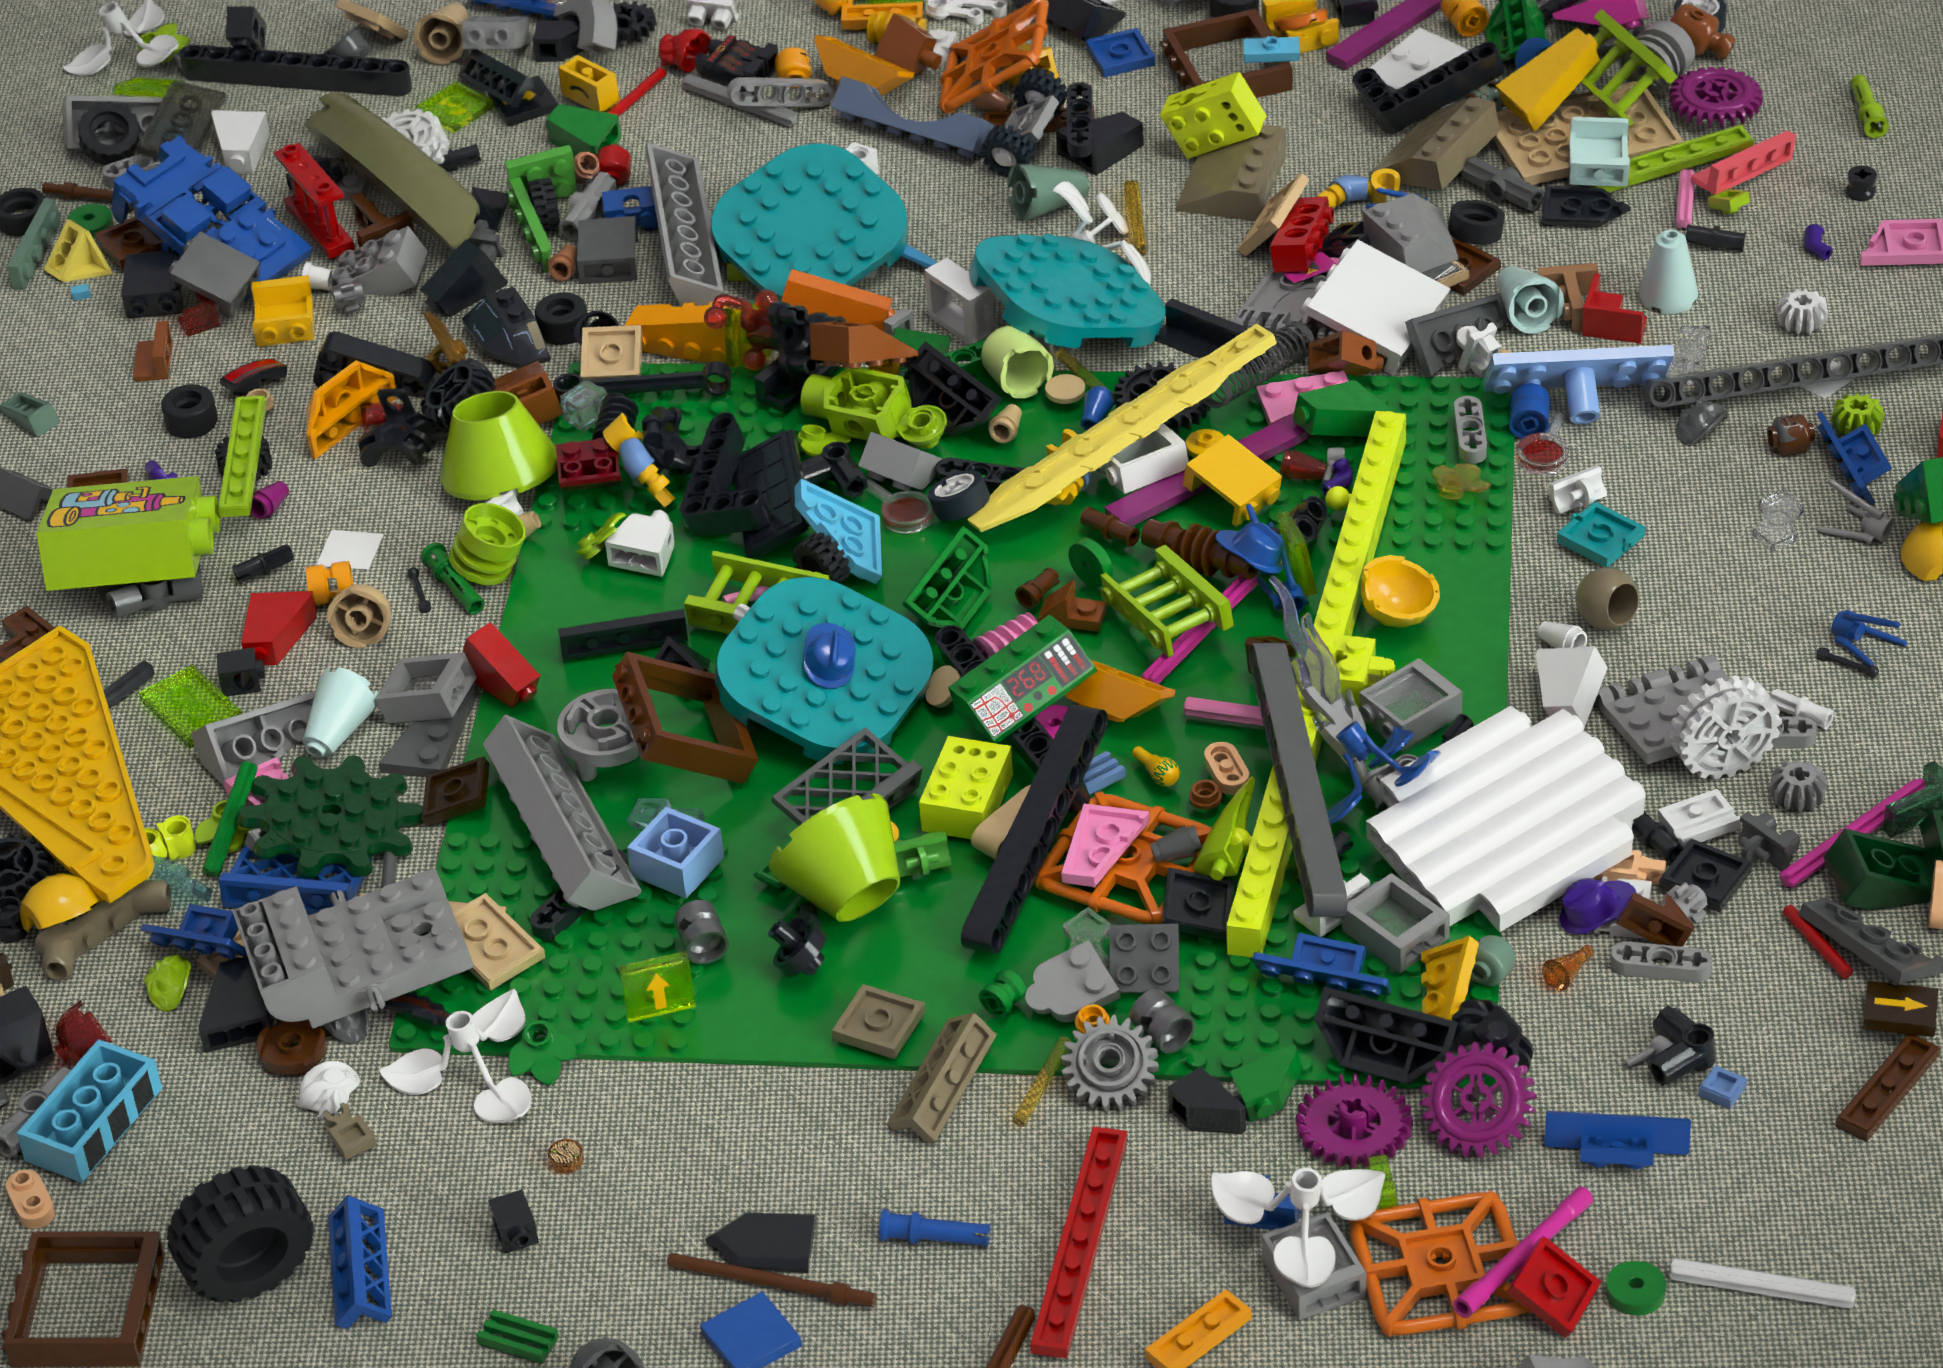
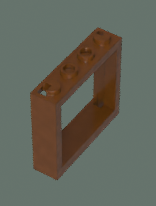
[1159,9,1293,98]
[612,651,759,784]
[1,1231,166,1367]

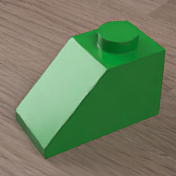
[1230,1044,1303,1123]

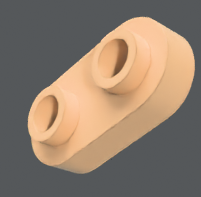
[1204,742,1249,795]
[1928,860,1943,929]
[6,1170,55,1229]

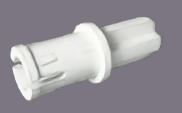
[1770,689,1834,730]

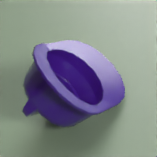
[1559,878,1637,935]

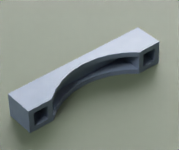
[831,76,995,159]

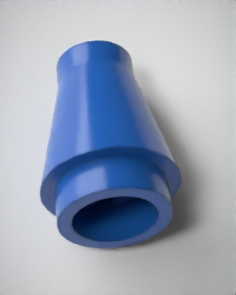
[1080,386,1114,430]

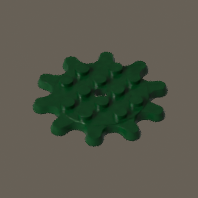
[236,755,424,878]

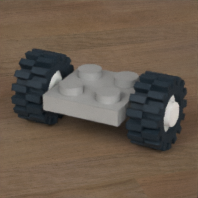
[980,68,1067,177]

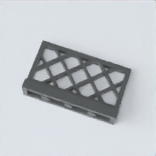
[771,727,922,826]

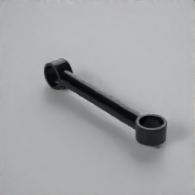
[553,361,732,406]

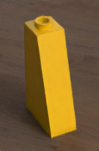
[1496,28,1600,132]

